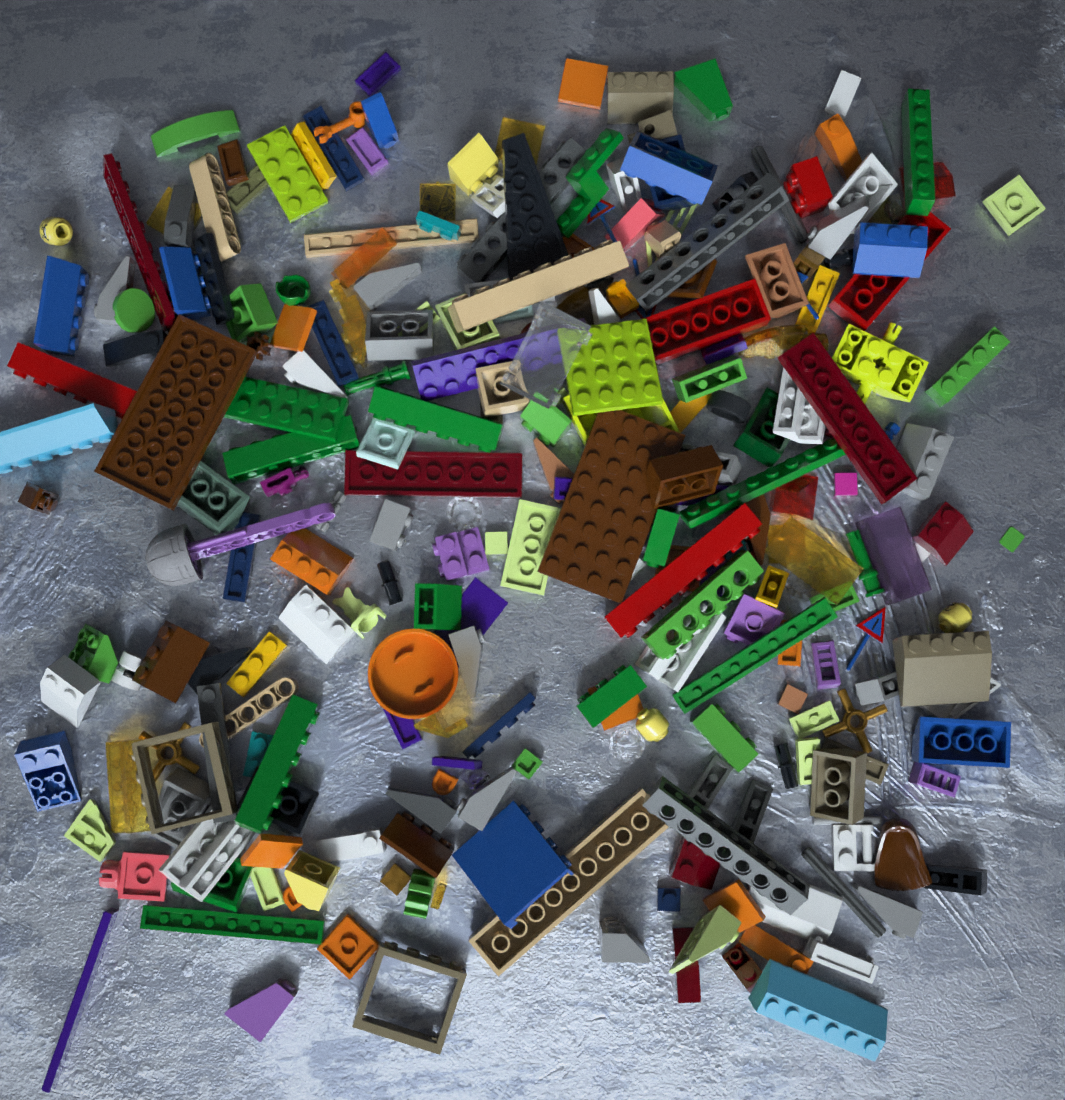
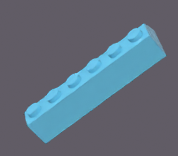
[0,403,118,474]
[748,959,888,1062]

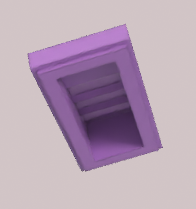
[811,640,841,690]
[908,762,961,798]

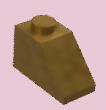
[793,244,825,282]

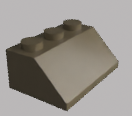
[606,71,674,125]
[810,748,867,825]

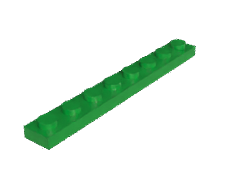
[679,438,846,529]
[672,597,838,714]
[140,905,325,945]

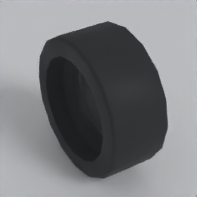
[706,390,751,423]

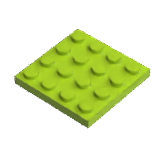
[558,319,663,416]

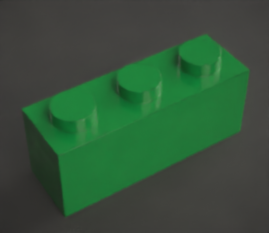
[576,664,647,728]

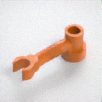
[314,101,365,143]

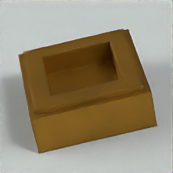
[380,863,411,896]

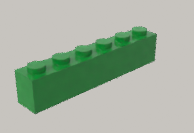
[901,88,935,216]
[368,386,504,453]
[222,415,360,485]
[235,695,320,834]

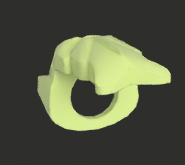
[332,587,386,639]

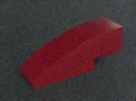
[672,927,701,1003]

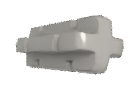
[315,490,347,532]

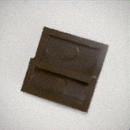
[550,286,594,326]

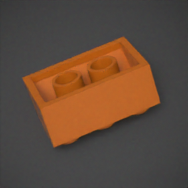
[270,528,354,596]

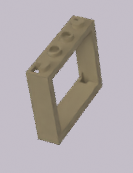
[131,722,239,834]
[352,941,467,1055]

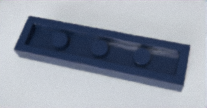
[302,106,365,192]
[307,300,359,387]
[223,512,261,603]
[462,692,536,759]

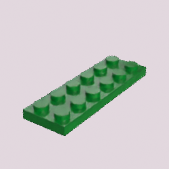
[224,377,349,442]

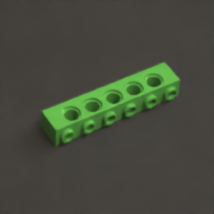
[641,550,764,660]

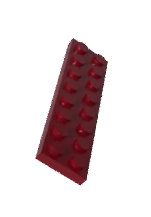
[103,153,176,332]
[777,333,918,504]
[344,450,522,498]

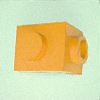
[606,279,639,319]

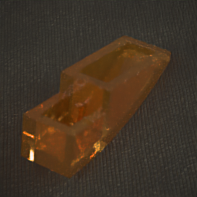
[331,227,397,290]

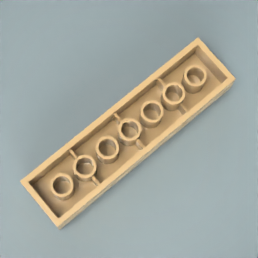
[448,239,629,333]

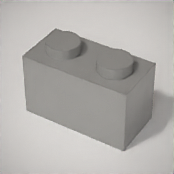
[369,499,414,552]

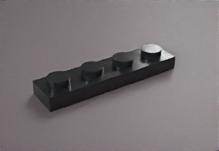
[194,233,235,325]

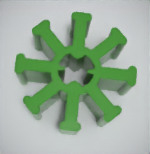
[403,868,435,919]

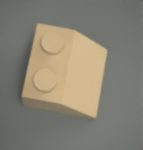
[476,360,529,418]

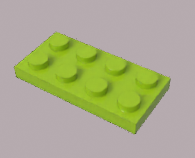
[247,125,328,223]

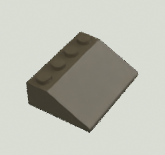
[892,631,992,707]

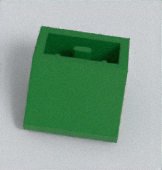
[414,583,462,630]

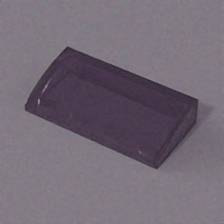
[855,506,932,606]

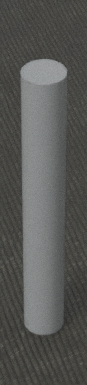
[812,815,882,825]

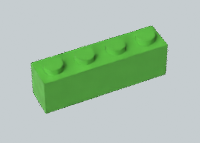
[925,326,1010,407]

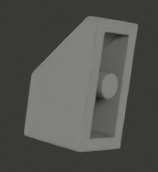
[855,671,899,706]

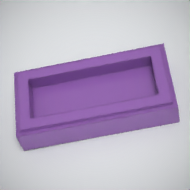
[345,127,389,176]

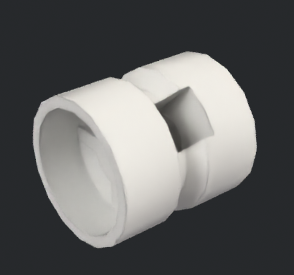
[111,651,144,691]

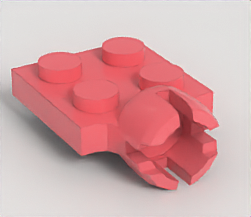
[99,851,170,901]

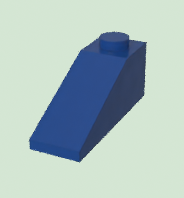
[360,92,399,149]

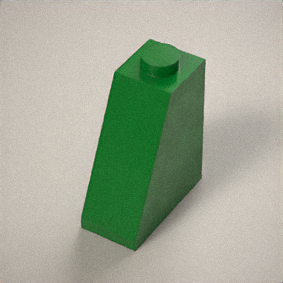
[673,58,733,121]
[643,506,680,568]

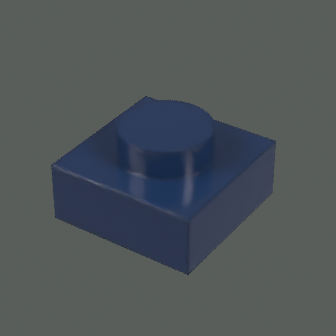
[657,887,681,912]

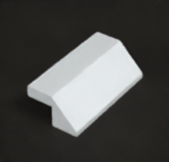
[773,367,825,444]
[635,592,727,692]
[159,806,256,902]
[748,874,843,943]

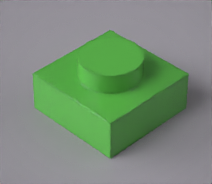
[511,748,543,779]

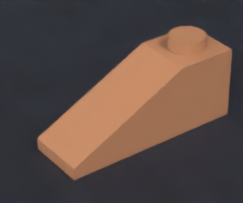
[533,437,574,504]

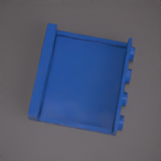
[452,801,574,929]

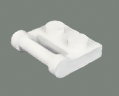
[831,824,875,871]

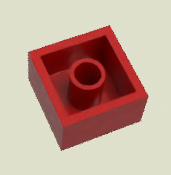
[783,156,833,219]

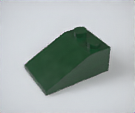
[733,387,790,467]

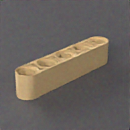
[189,153,241,262]
[199,677,299,748]

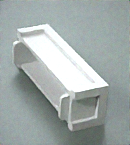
[803,935,879,984]

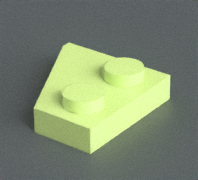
[64,799,116,862]

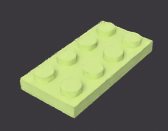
[500,499,561,596]

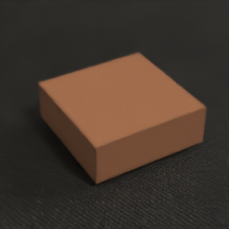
[777,684,808,714]

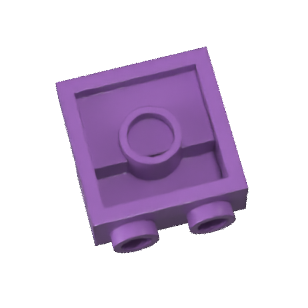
[432,527,490,582]
[723,593,785,646]

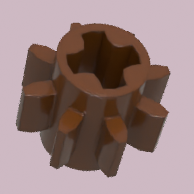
[246,332,274,361]

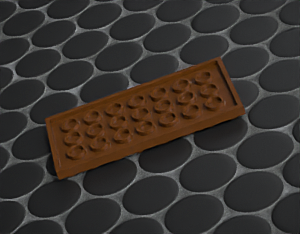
[94,314,258,511]
[537,410,686,603]

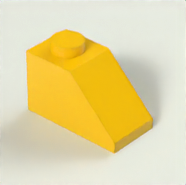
[755,565,789,608]

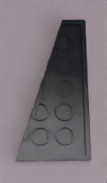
[502,133,568,282]

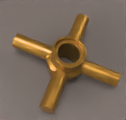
[822,688,888,753]
[139,721,200,782]

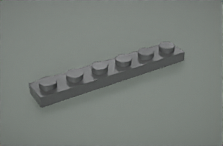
[196,683,238,823]

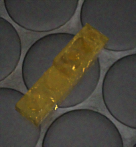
[329,279,368,369]
[738,325,829,359]

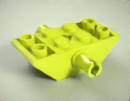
[832,323,929,405]

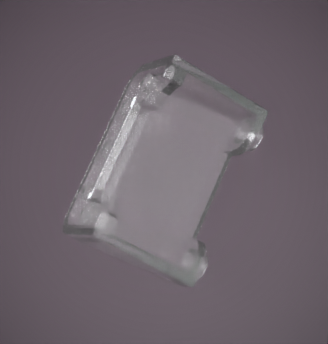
[500,301,593,409]

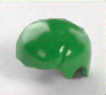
[275,274,311,306]

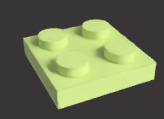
[982,175,1046,236]

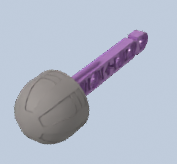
[145,503,335,586]

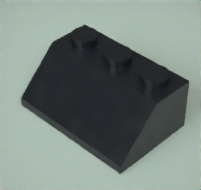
[237,766,319,837]

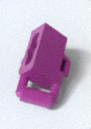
[260,466,309,497]

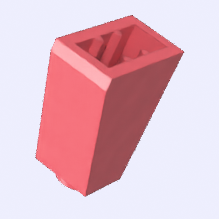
[604,198,665,252]

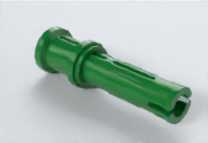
[343,360,411,396]
[845,530,885,598]

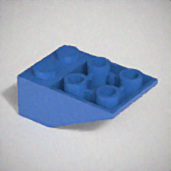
[14,731,82,812]

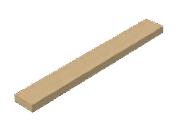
[304,218,479,258]

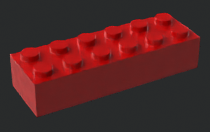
[828,212,951,331]
[643,278,771,365]

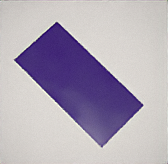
[432,577,508,667]

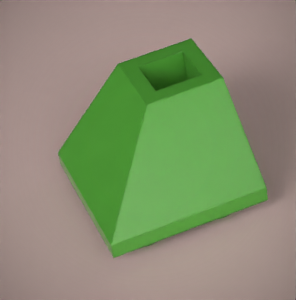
[68,623,118,684]

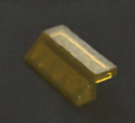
[414,711,472,738]
[105,739,151,833]

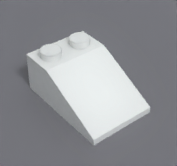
[40,655,101,728]

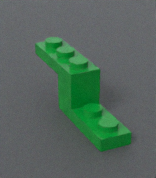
[556,128,624,239]

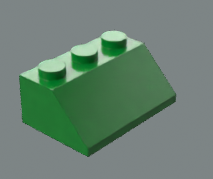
[171,858,253,913]

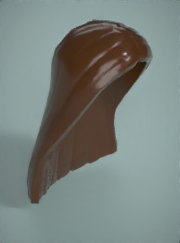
[875,818,932,891]

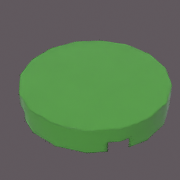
[113,288,155,333]

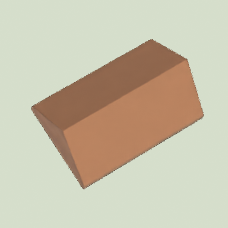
[745,243,809,318]

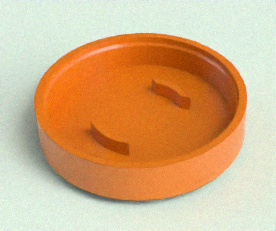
[368,629,458,719]

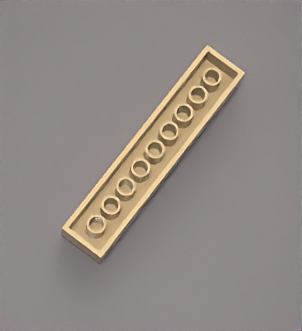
[468,787,668,977]

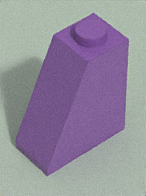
[224,978,298,1042]

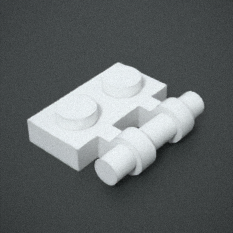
[471,175,505,218]

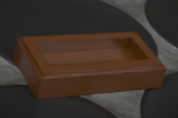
[217,139,249,186]

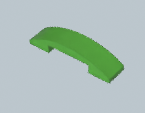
[151,110,240,157]

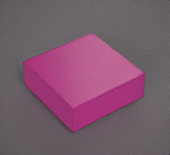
[833,473,858,496]

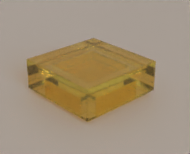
[430,882,447,910]

